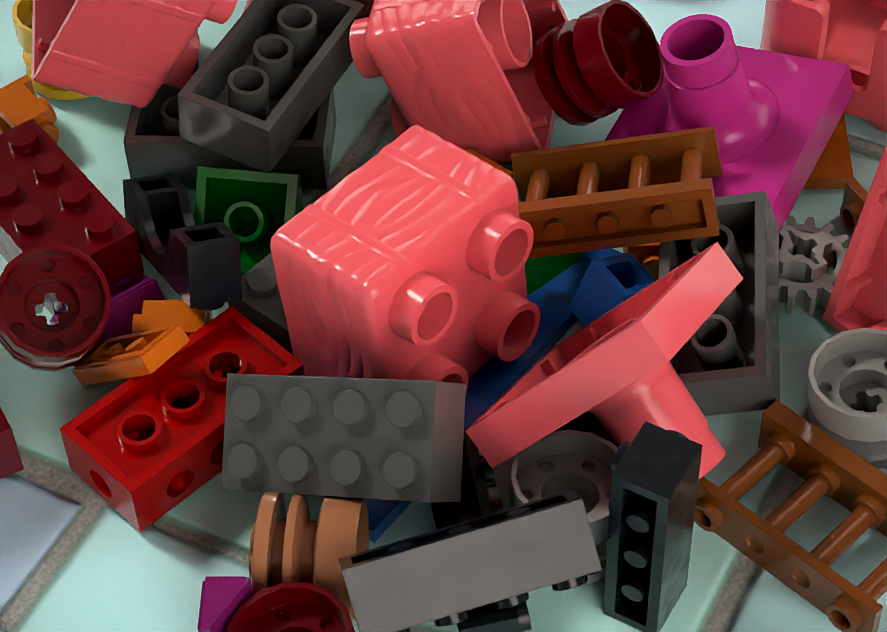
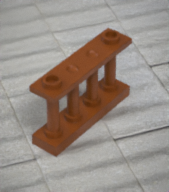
[511,126,723,258]
[694,400,887,632]

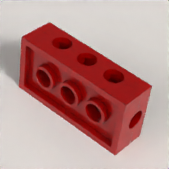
[59,306,305,533]

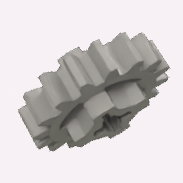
[779,216,849,315]

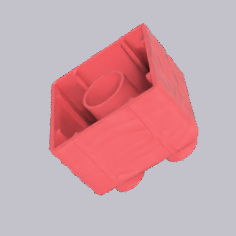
[31,0,238,108]
[349,0,568,165]
[270,124,540,392]

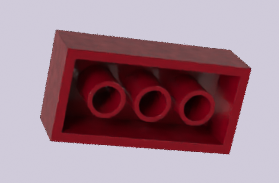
[0,119,145,316]

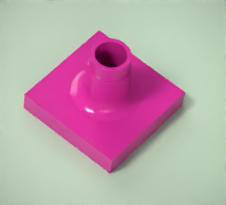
[602,14,854,231]

